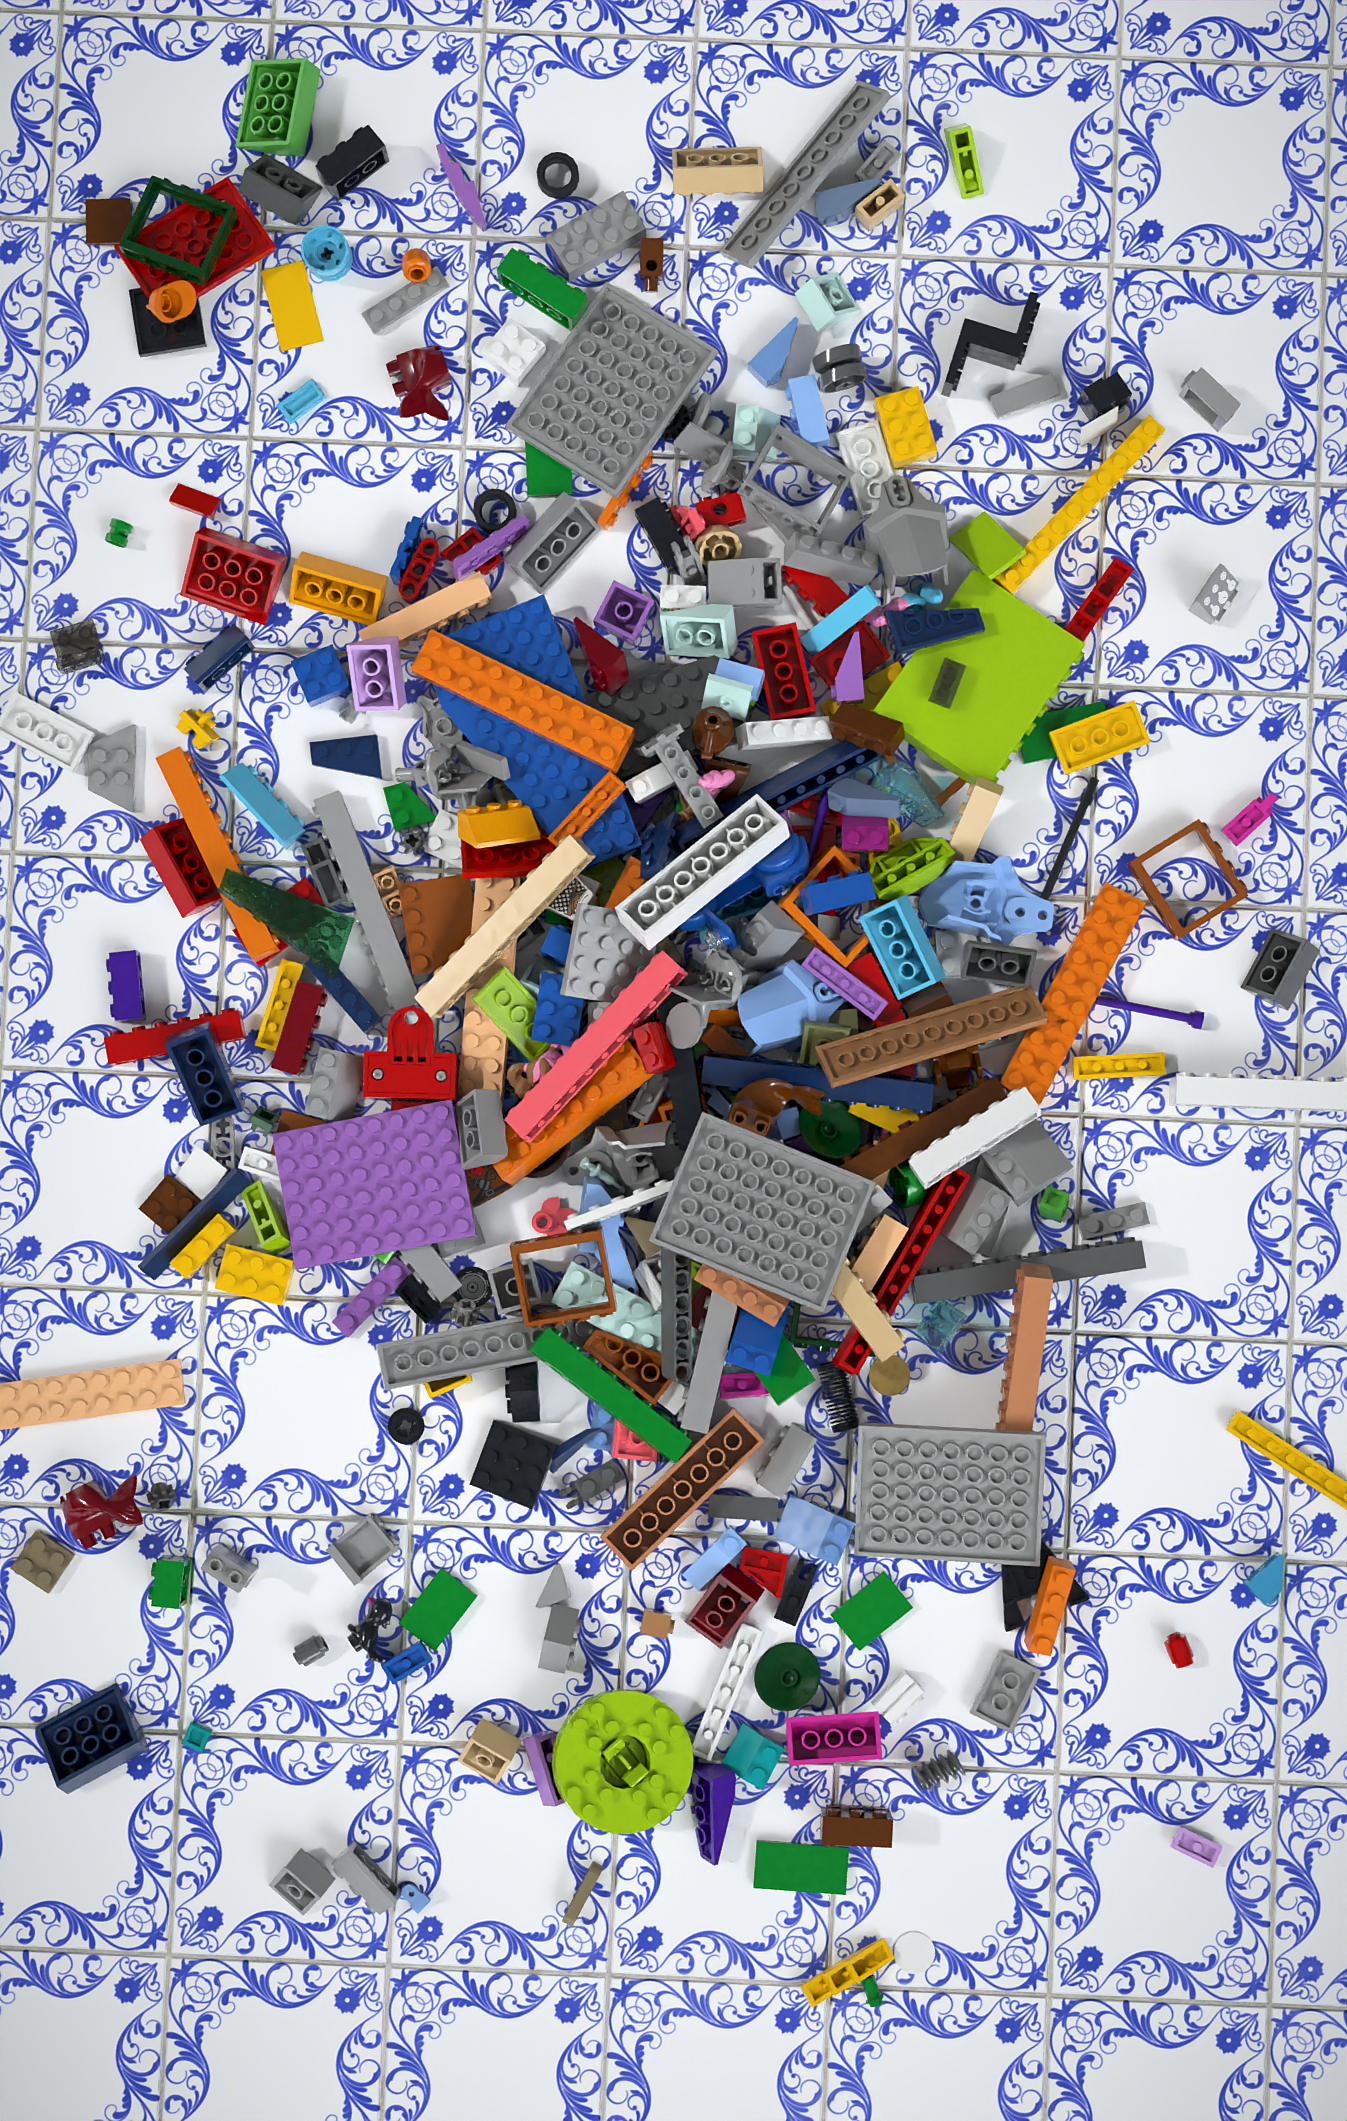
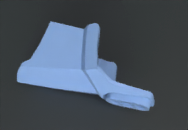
[918,856,1054,946]
[737,959,847,1056]

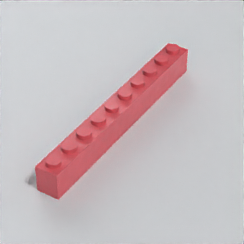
[504,950,688,1143]

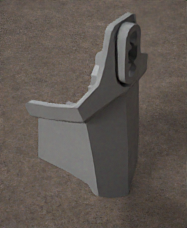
[863,475,950,596]
[562,1120,687,1217]

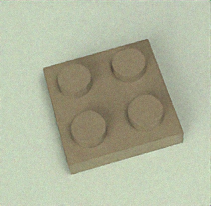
[10,1529,76,1594]

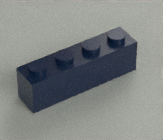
[304,949,383,1035]

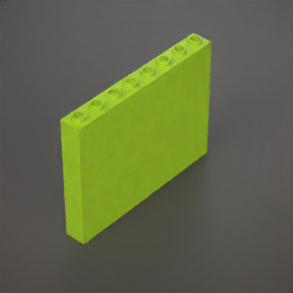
[873,568,1086,784]

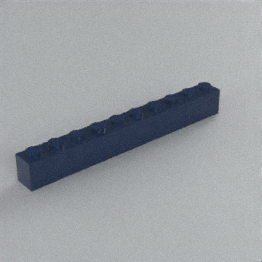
[670,740,883,855]
[701,1051,934,1114]

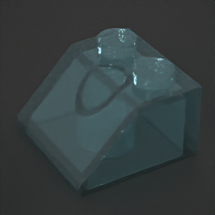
[915,1300,968,1354]

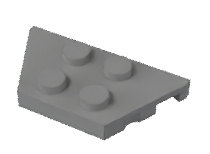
[88,725,137,812]

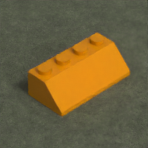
[289,551,388,626]

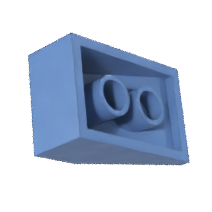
[773,1494,855,1566]

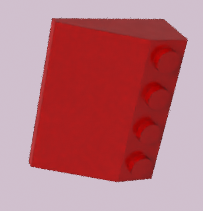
[180,526,288,625]

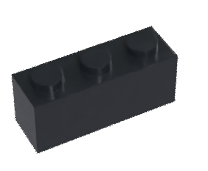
[634,497,687,573]

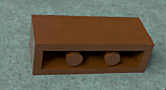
[830,702,905,757]

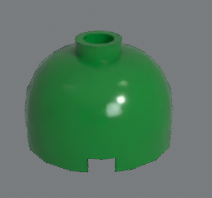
[889,1162,929,1209]

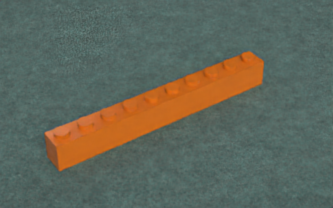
[155,746,280,963]

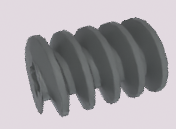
[913,1750,966,1794]

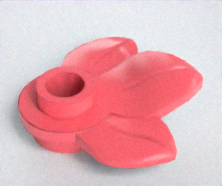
[532,1197,575,1236]

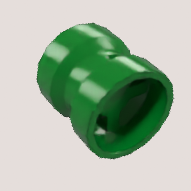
[104,518,133,548]

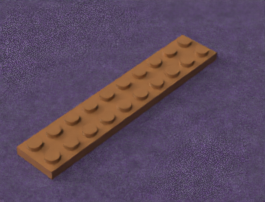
[815,984,1048,1088]

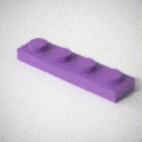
[451,514,530,581]
[802,947,889,1021]
[332,1256,412,1338]

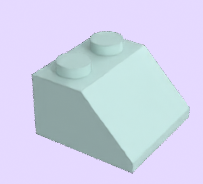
[794,272,860,332]
[732,404,781,460]

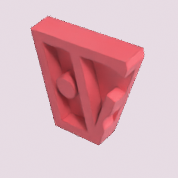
[669,504,705,544]

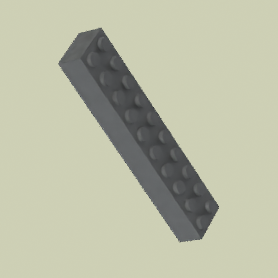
[911,1237,1146,1304]

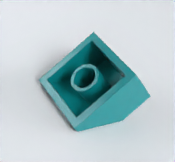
[721,1722,785,1790]

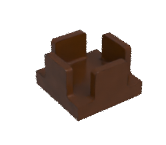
[931,1044,982,1090]

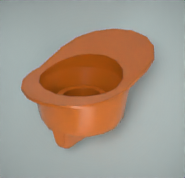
[146,280,196,323]

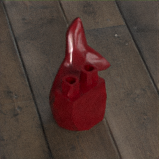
[386,345,452,421]
[60,1475,143,1549]

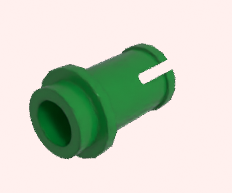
[861,1975,884,2007]

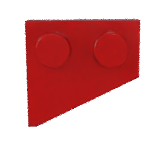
[739,1545,789,1599]

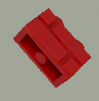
[631,1022,677,1074]

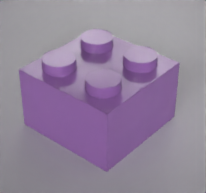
[593,580,655,646]

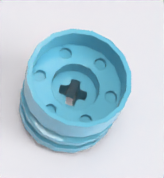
[301,225,353,282]

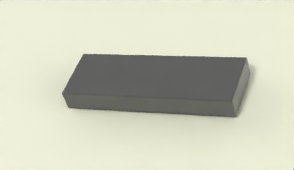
[708,1494,778,1522]

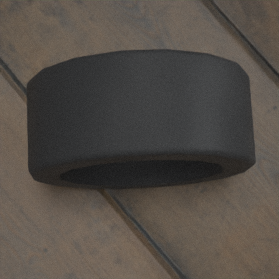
[536,152,579,199]
[473,489,517,534]

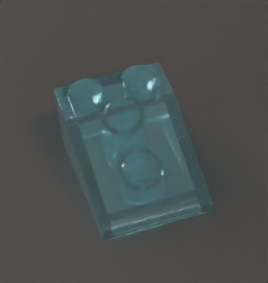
[871,760,945,828]

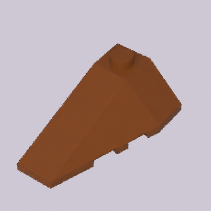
[582,1329,677,1406]

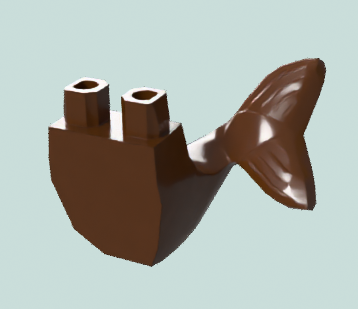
[727,1078,826,1137]

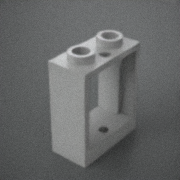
[1178,367,1241,433]

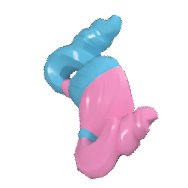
[863,582,943,627]

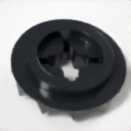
[388,1408,425,1445]

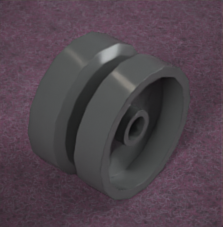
[812,344,868,393]

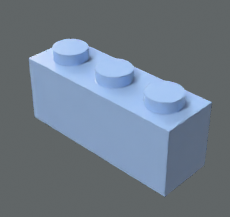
[784,374,829,448]

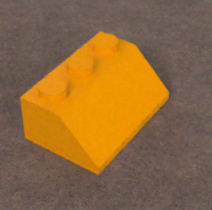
[457,800,540,848]

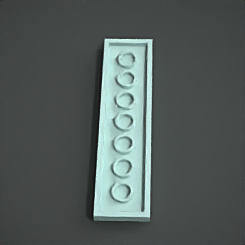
[550,1261,727,1378]

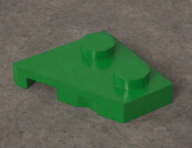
[383,782,436,832]

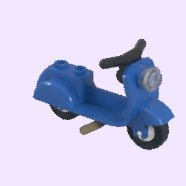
[678,833,810,956]

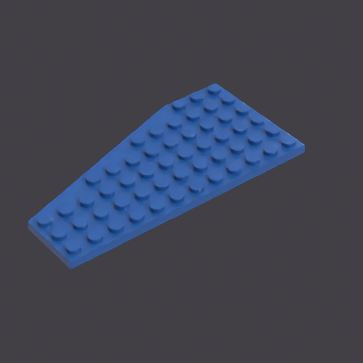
[418,594,642,871]

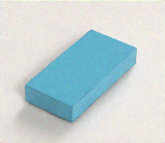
[276,379,326,424]

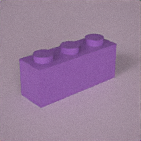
[522,1731,565,1807]

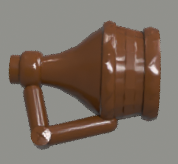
[692,706,734,760]

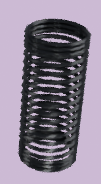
[816,1361,859,1433]

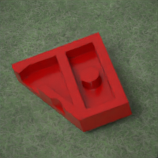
[440,527,503,576]

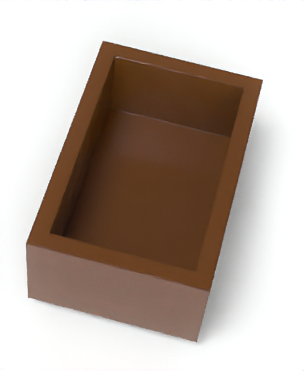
[820,1804,893,1848]

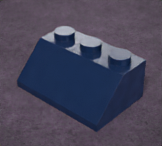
[184,624,255,693]

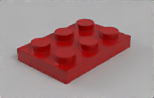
[809,620,891,691]

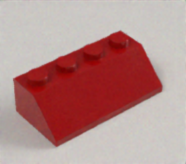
[139,817,223,919]

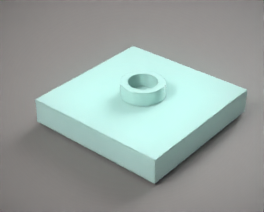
[701,673,753,721]

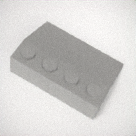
[978,1119,1074,1207]

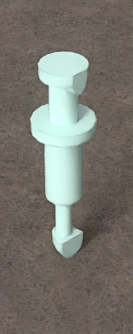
[580,1157,625,1194]

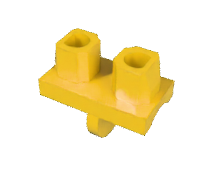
[176,709,220,749]

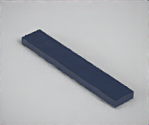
[138,1168,251,1281]

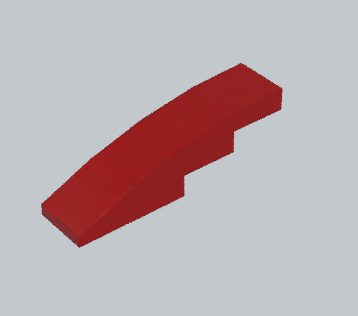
[1064,557,1134,642]

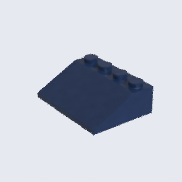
[35,1683,150,1794]

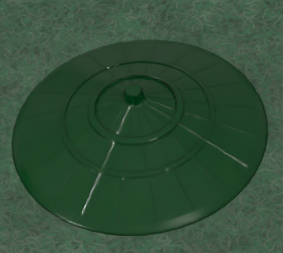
[799,1099,863,1159]
[754,1642,821,1711]

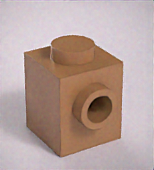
[640,1608,675,1639]

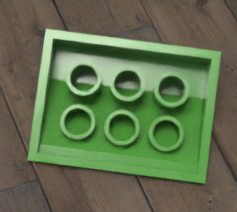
[235,58,321,156]

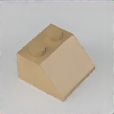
[457,1718,522,1784]

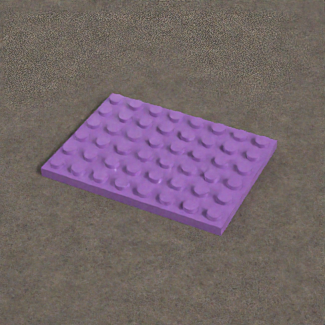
[272,1100,477,1270]

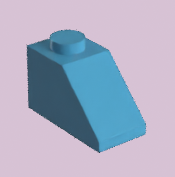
[1242,1552,1284,1606]

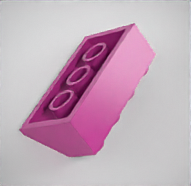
[786,1711,882,1766]

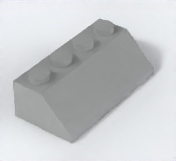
[502,492,601,594]

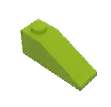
[944,123,984,199]
[241,1180,291,1255]

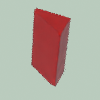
[169,483,221,520]

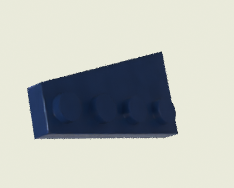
[884,608,985,655]

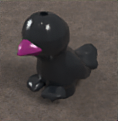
[347,1597,393,1663]

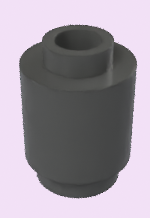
[293,1634,329,1667]

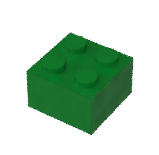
[148,1555,192,1609]

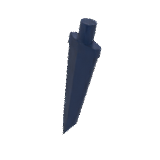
[549,1428,602,1474]

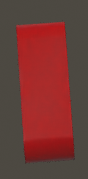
[398,538,441,603]

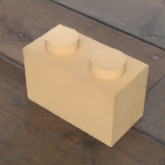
[854,178,905,232]

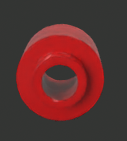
[1164,1632,1194,1669]

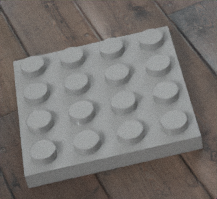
[560,903,657,1003]

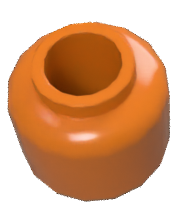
[402,248,432,283]

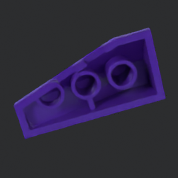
[687,1762,736,1866]

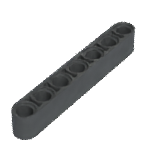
[661,1247,692,1383]

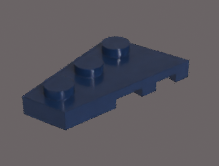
[309,734,383,780]
[640,811,681,882]

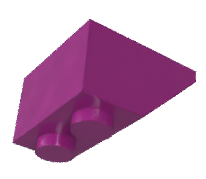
[842,814,889,853]

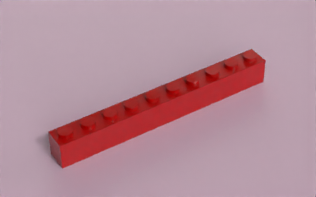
[831,1168,971,1375]

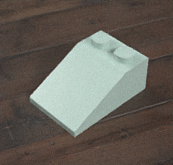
[660,604,738,659]

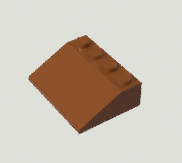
[398,874,474,975]

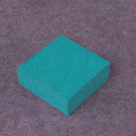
[181,1721,213,1753]

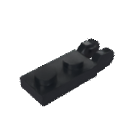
[774,1558,818,1626]

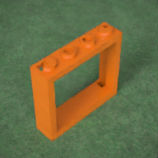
[777,845,892,968]

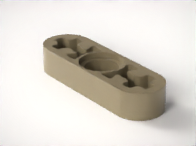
[562,1861,604,1927]

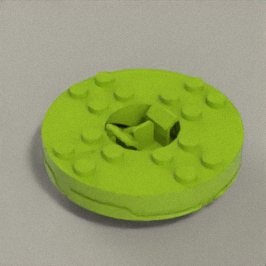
[552,1689,693,1834]

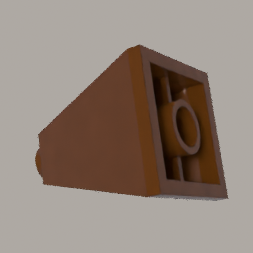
[705,756,752,805]

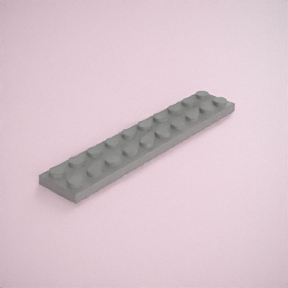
[719,80,892,269]
[376,1309,607,1391]

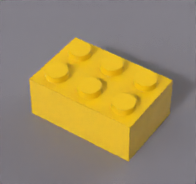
[873,386,938,469]
[215,1244,295,1306]

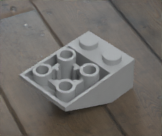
[707,558,782,608]

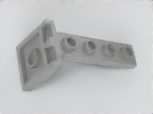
[634,723,723,828]

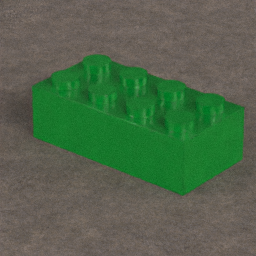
[497,248,588,332]

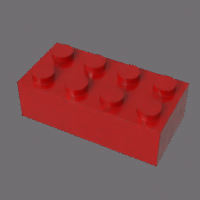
[751,622,816,721]

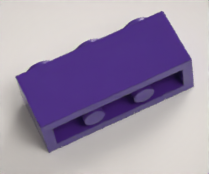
[106,950,146,1022]

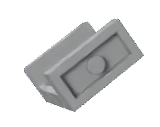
[326,1513,400,1586]
[201,1543,259,1593]

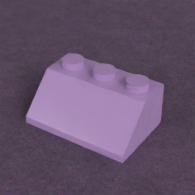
[346,636,406,711]

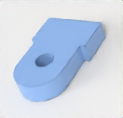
[402,1883,431,1914]

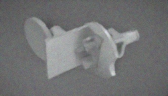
[672,391,763,492]
[395,743,497,810]
[666,952,760,1049]

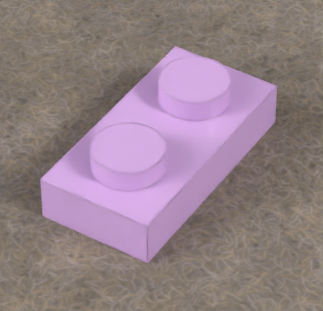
[1170,1825,1223,1868]

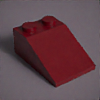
[573,617,630,697]
[684,1563,765,1649]

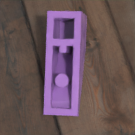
[830,631,864,705]

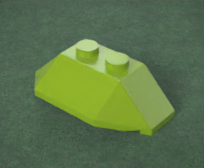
[869,837,956,900]

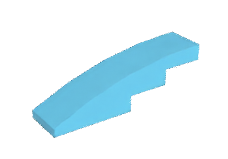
[800,585,881,657]

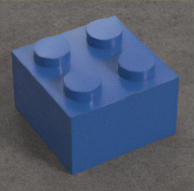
[290,644,352,708]

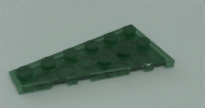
[218,868,355,979]

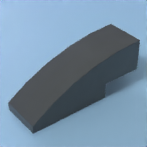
[301,837,348,909]

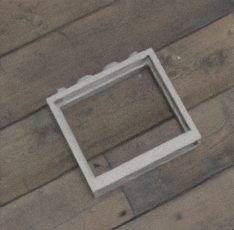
[737,424,854,537]

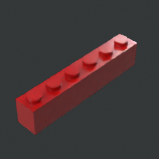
[104,1008,247,1066]

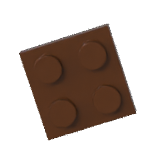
[138,1174,201,1234]

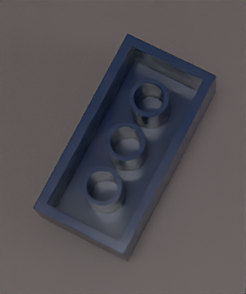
[165,1021,245,1127]

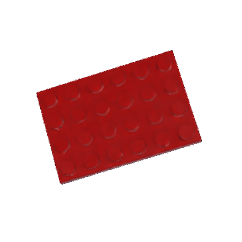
[114,177,277,300]

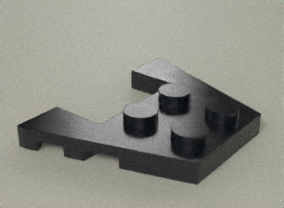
[1001,1541,1090,1632]

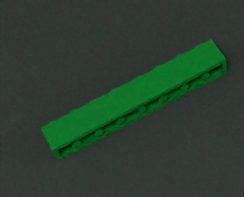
[528,1327,692,1463]

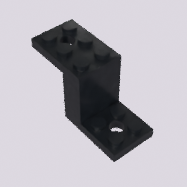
[941,291,1041,397]

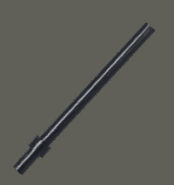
[1040,777,1099,901]

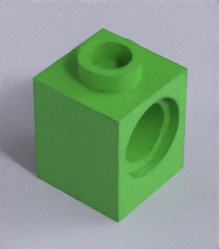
[1039,1186,1070,1223]

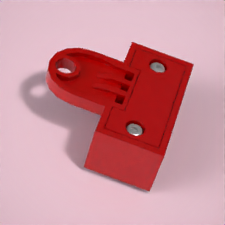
[362,1006,459,1101]

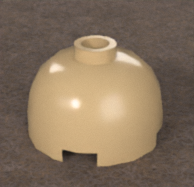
[695,525,742,570]

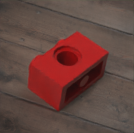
[695,491,746,528]

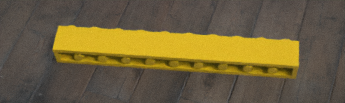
[994,414,1166,595]

